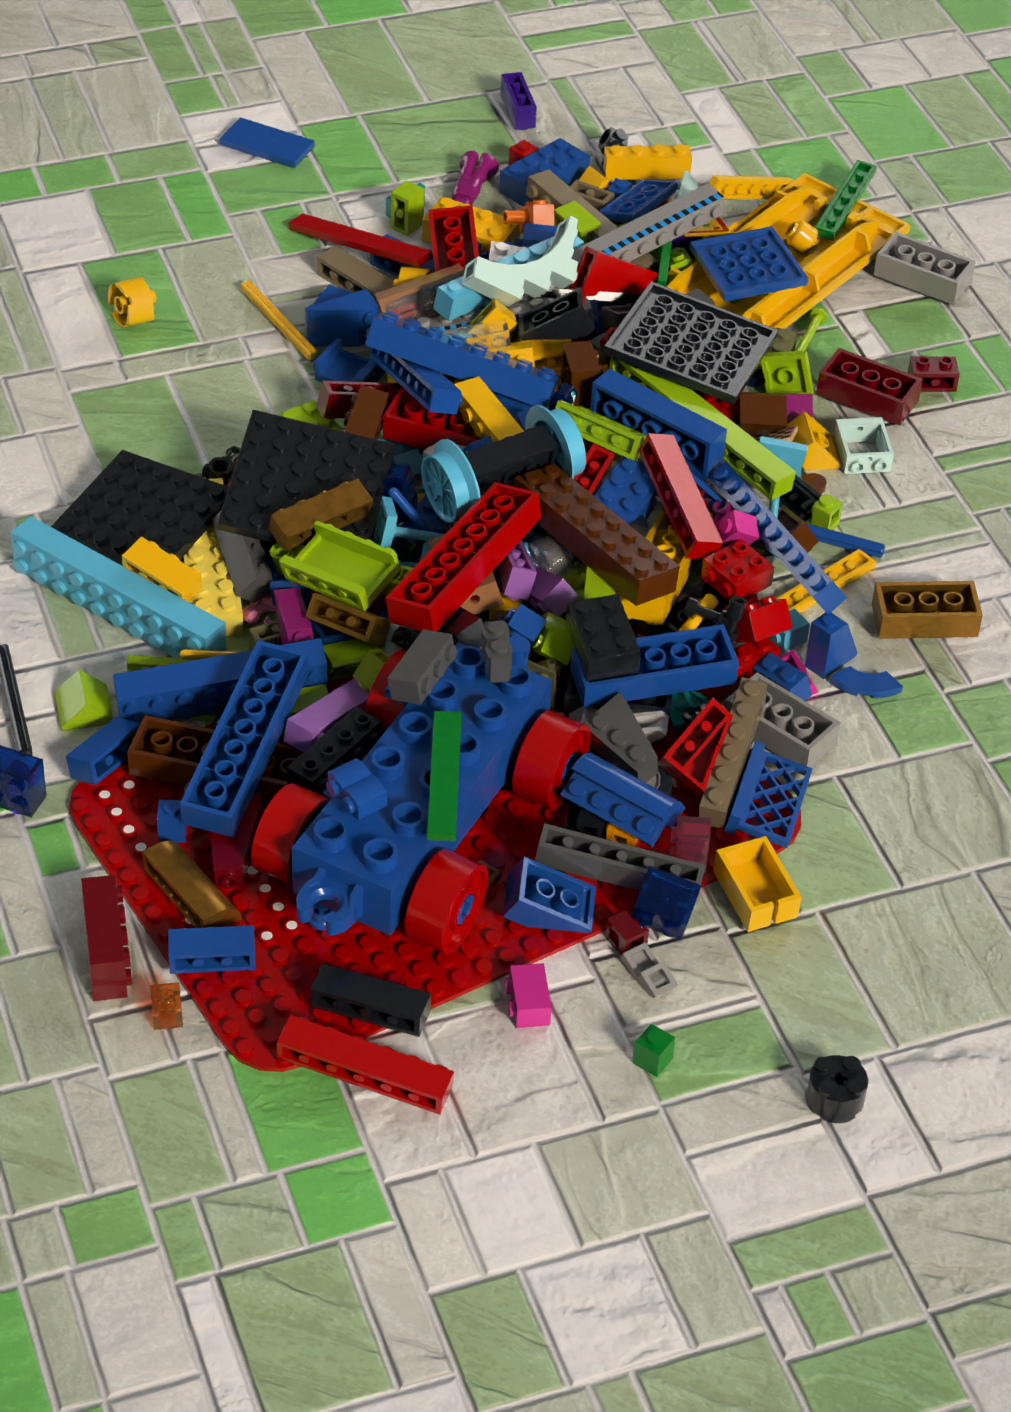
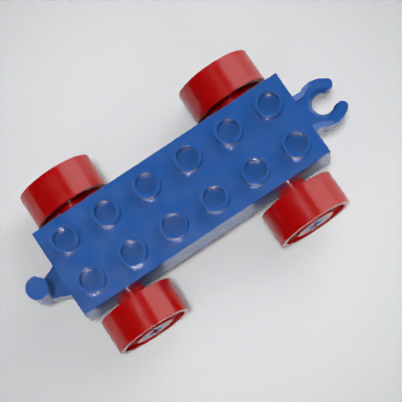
[251,635,591,954]

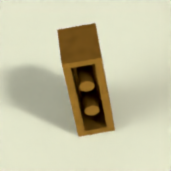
[305,593,391,645]

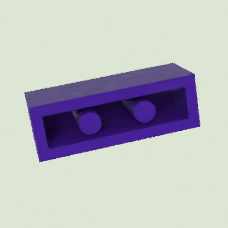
[500,72,537,130]

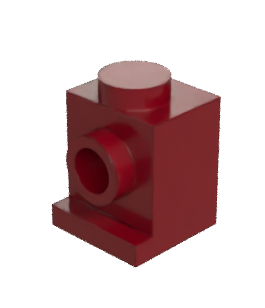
[605,910,649,955]

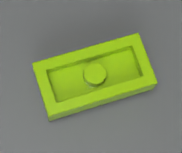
[669,247,693,271]

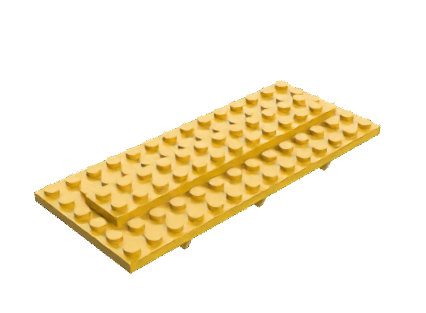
[625,173,910,329]

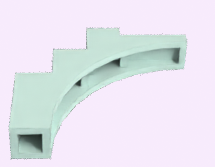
[462,216,578,307]

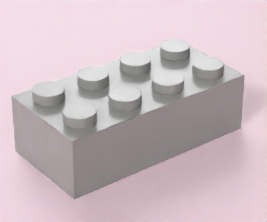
[874,232,976,305]
[724,672,841,768]

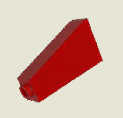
[569,246,659,296]

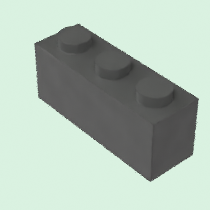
[387,630,457,705]

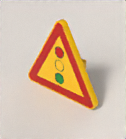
[684,216,731,238]

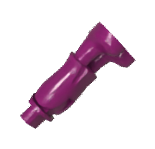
[452,151,499,205]

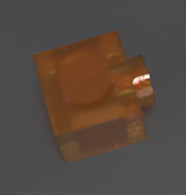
[150,982,183,1030]

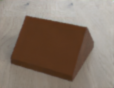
[735,392,787,436]

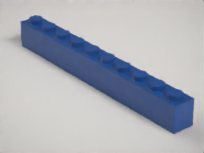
[708,462,848,614]

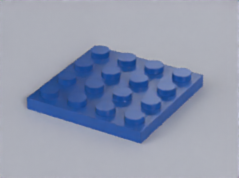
[689,226,808,302]

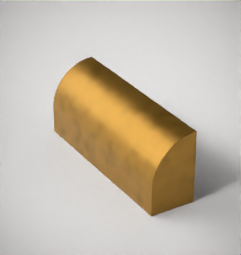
[142,841,242,928]

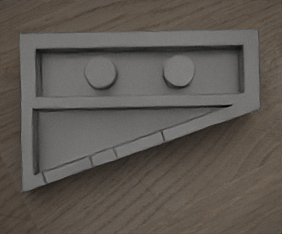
[583,692,658,783]

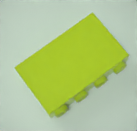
[279,520,401,611]

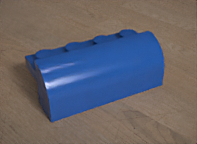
[560,752,685,847]

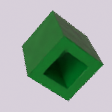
[633,1024,675,1077]

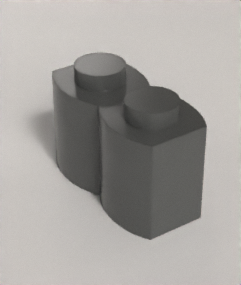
[481,621,513,683]

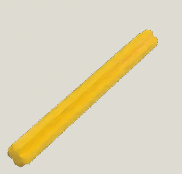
[241,280,318,361]

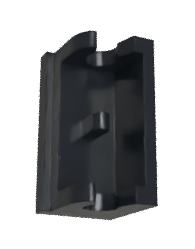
[768,475,822,521]

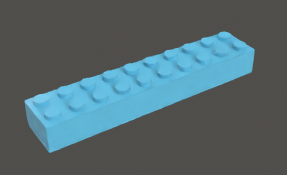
[10,516,227,658]

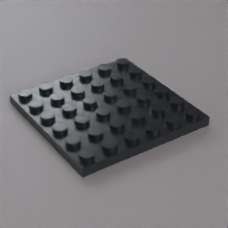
[603,281,778,404]
[217,410,397,546]
[51,450,228,566]

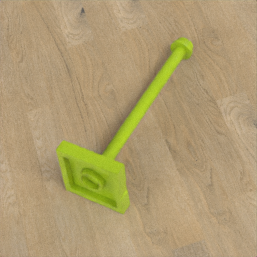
[761,308,827,394]

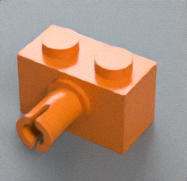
[503,200,554,233]

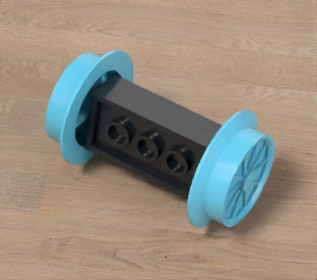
[421,405,586,523]

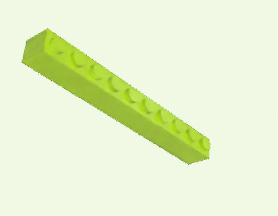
[609,358,796,501]

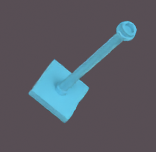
[759,436,808,562]
[372,496,532,558]

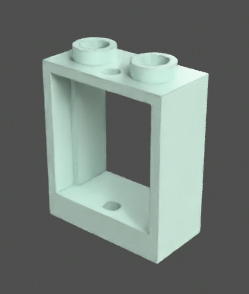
[834,417,894,474]

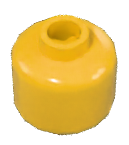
[785,220,819,253]

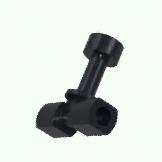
[683,596,748,648]

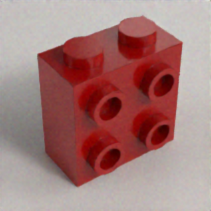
[701,539,774,601]

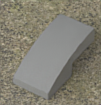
[620,942,678,998]

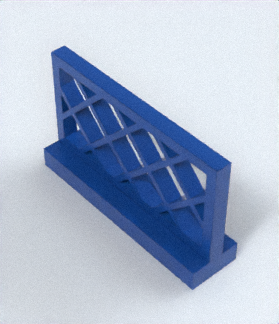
[724,741,813,848]

